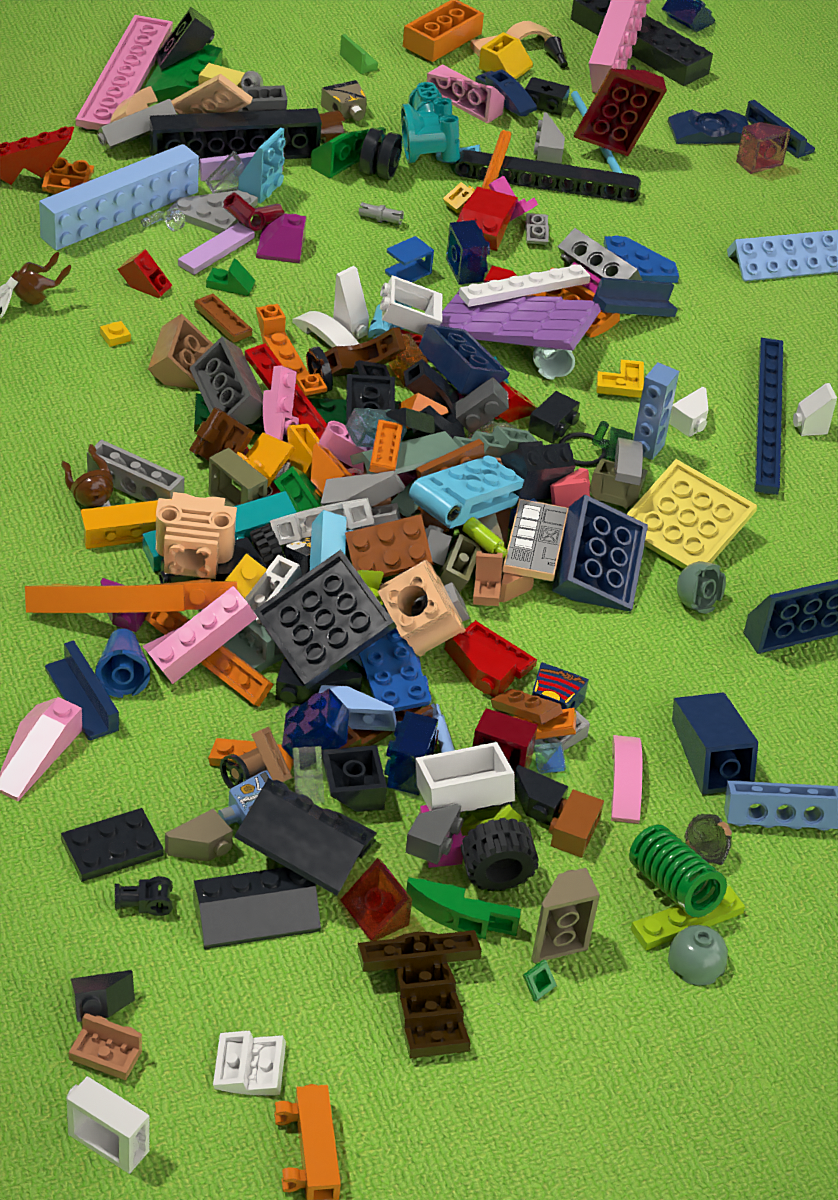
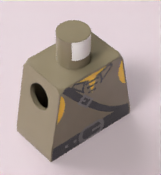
[321,80,367,121]

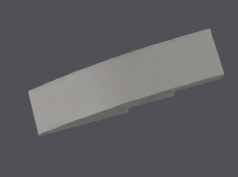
[614,437,643,485]

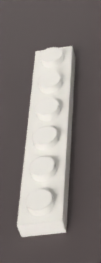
[459,265,590,307]

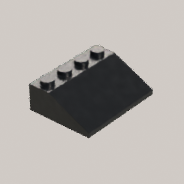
[234,778,368,896]

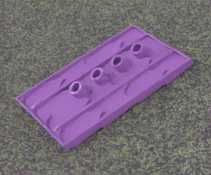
[440,291,601,351]

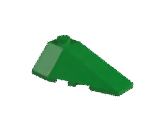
[311,127,386,179]

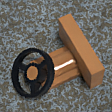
[220,727,293,789]

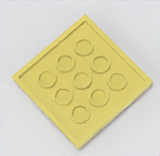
[627,459,757,569]

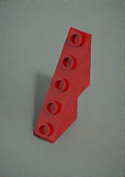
[0,126,74,185]

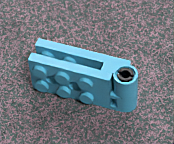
[409,455,524,528]

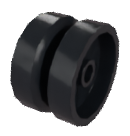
[359,127,403,180]

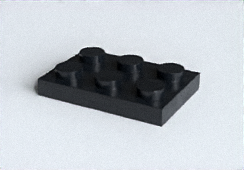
[61,808,164,882]

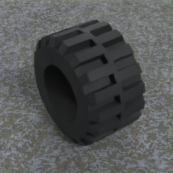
[461,818,539,891]

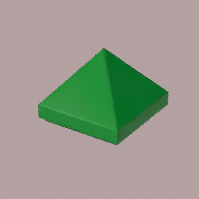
[523,959,557,1001]

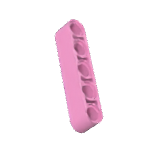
[319,421,417,493]

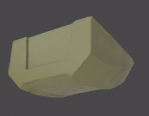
[589,459,648,509]

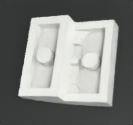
[213,1031,286,1095]

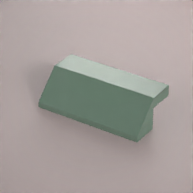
[350,431,460,474]

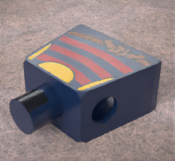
[532,662,589,710]

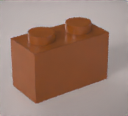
[548,789,604,858]

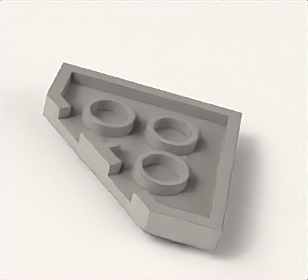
[169,190,258,234]

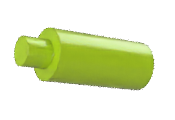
[462,517,508,558]

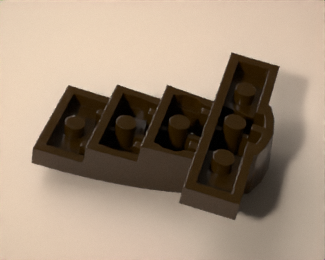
[357,930,482,1058]

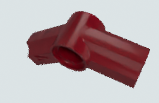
[223,192,284,231]

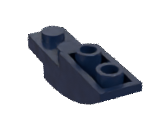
[475,69,537,117]

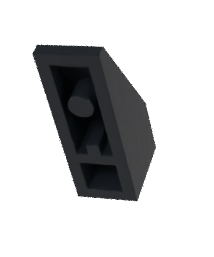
[275,659,363,705]

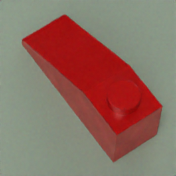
[444,633,517,697]

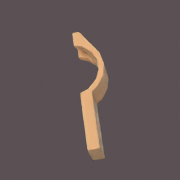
[470,21,554,57]

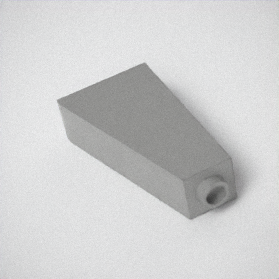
[97,99,176,150]

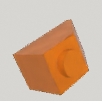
[311,443,353,497]

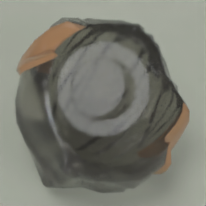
[684,814,733,865]

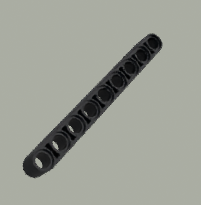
[455,150,641,202]

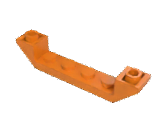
[256,304,327,397]

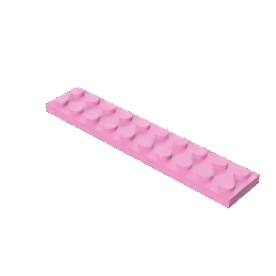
[76,15,173,130]

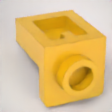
[443,182,475,214]

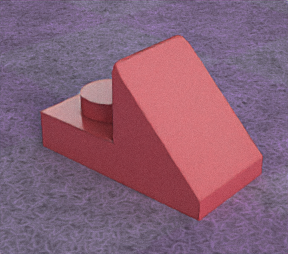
[550,468,590,508]

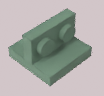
[223,619,285,672]

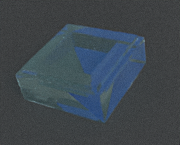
[534,742,566,774]

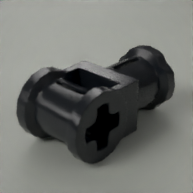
[115,876,173,916]

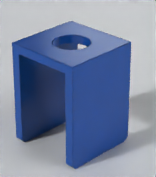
[385,236,434,283]

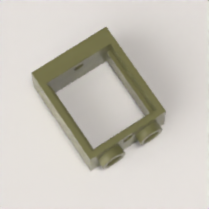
[208,448,268,507]

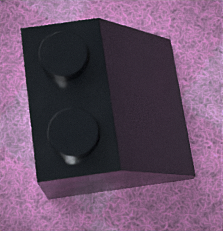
[321,745,387,812]

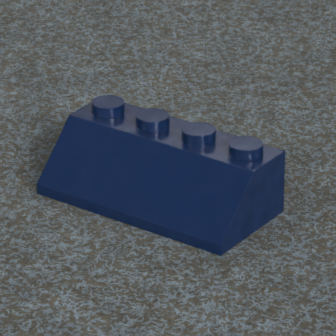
[418,324,510,396]

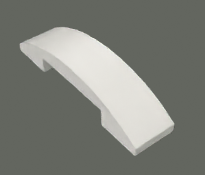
[292,311,359,348]
[270,498,375,545]

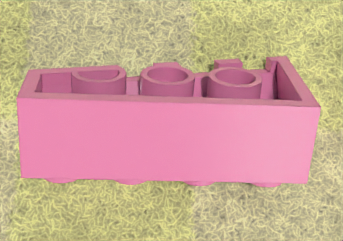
[426,65,505,123]
[143,586,257,684]

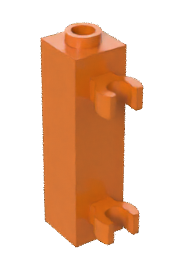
[274,1084,341,1200]

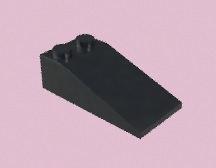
[345,374,395,442]

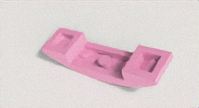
[611,735,642,824]

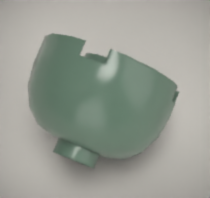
[677,561,726,614]
[668,925,728,986]

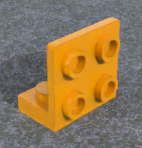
[237,433,295,488]

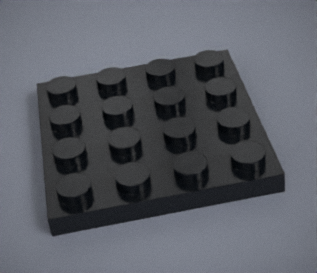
[254,549,397,689]

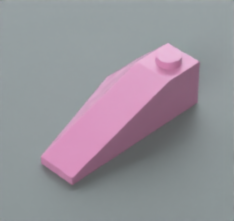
[0,697,82,801]

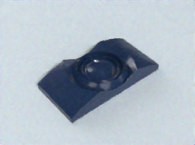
[668,109,755,144]

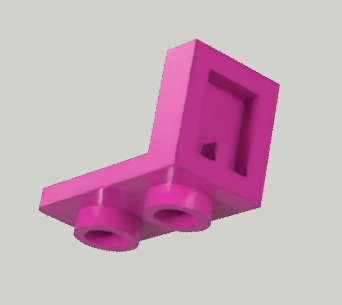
[489,176,538,222]

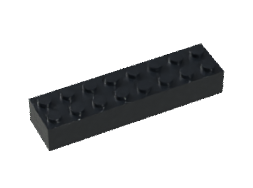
[570,0,713,87]
[150,108,322,164]

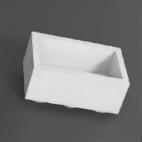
[416,742,515,812]

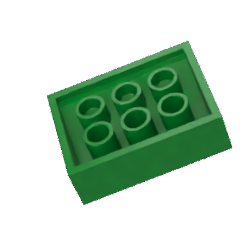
[144,44,223,103]

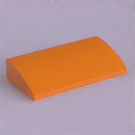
[527,267,620,338]

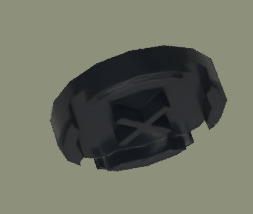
[306,346,333,394]

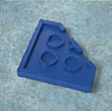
[603,235,679,283]

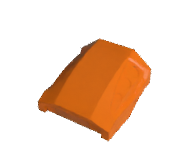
[42,157,95,194]

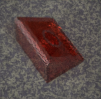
[340,858,412,941]

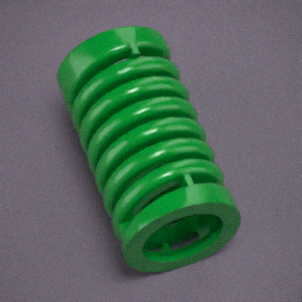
[629,824,727,917]

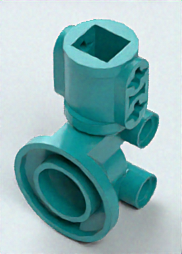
[401,82,460,164]

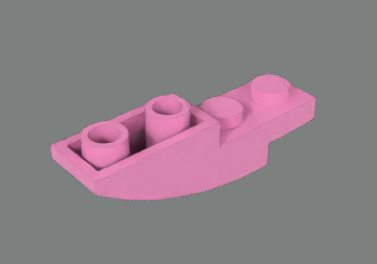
[263,366,299,464]

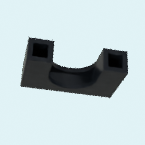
[404,359,466,439]

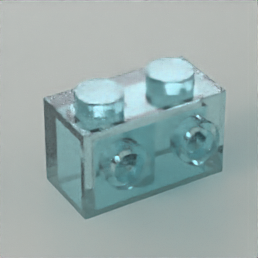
[345,408,407,447]

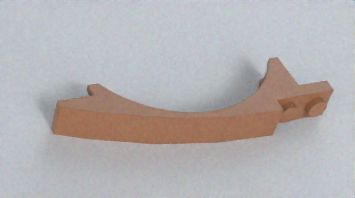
[473,457,510,606]

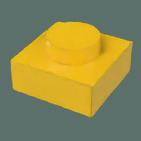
[100,321,131,347]

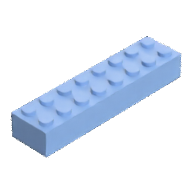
[39,144,199,250]

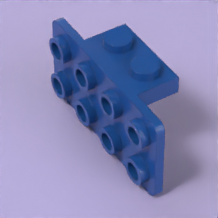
[358,628,431,712]

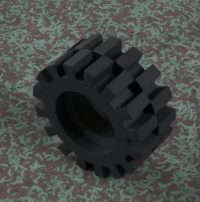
[250,524,285,569]

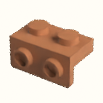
[68,1013,142,1080]

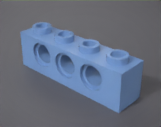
[633,362,679,460]
[724,781,838,830]

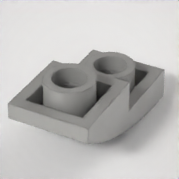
[526,213,549,245]

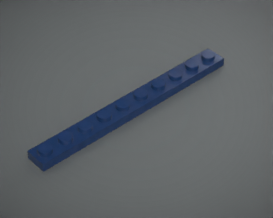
[754,337,783,495]

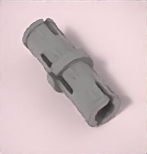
[359,202,404,225]

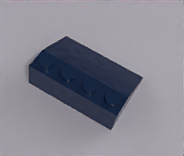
[552,495,648,612]
[743,580,838,654]

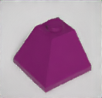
[256,214,307,263]

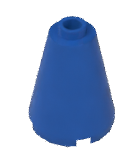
[95,629,150,698]

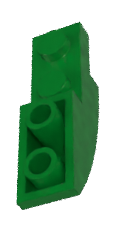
[405,877,522,939]

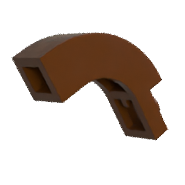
[325,328,406,377]

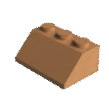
[148,314,214,389]

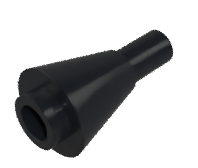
[543,36,568,68]

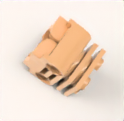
[156,492,237,579]
[378,560,466,657]

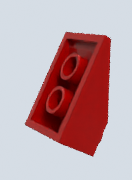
[455,186,518,251]

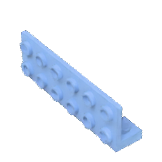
[727,230,838,282]

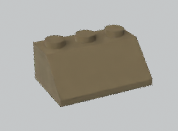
[531,868,600,963]

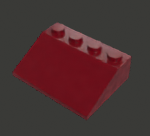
[573,68,667,156]

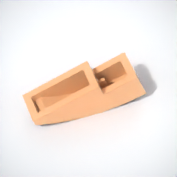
[110,86,158,123]

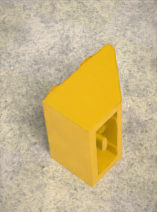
[479,32,533,79]

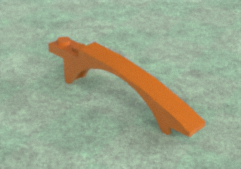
[25,579,238,613]

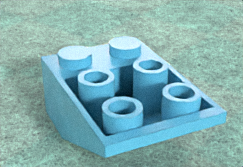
[238,128,285,204]

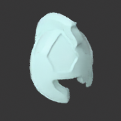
[533,346,575,379]

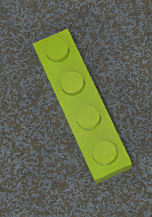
[631,886,745,951]

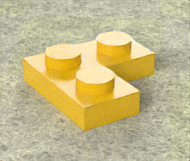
[596,359,644,398]

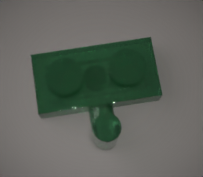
[592,421,633,462]

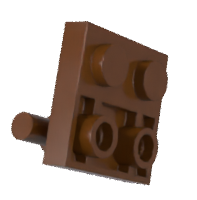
[189,407,255,461]

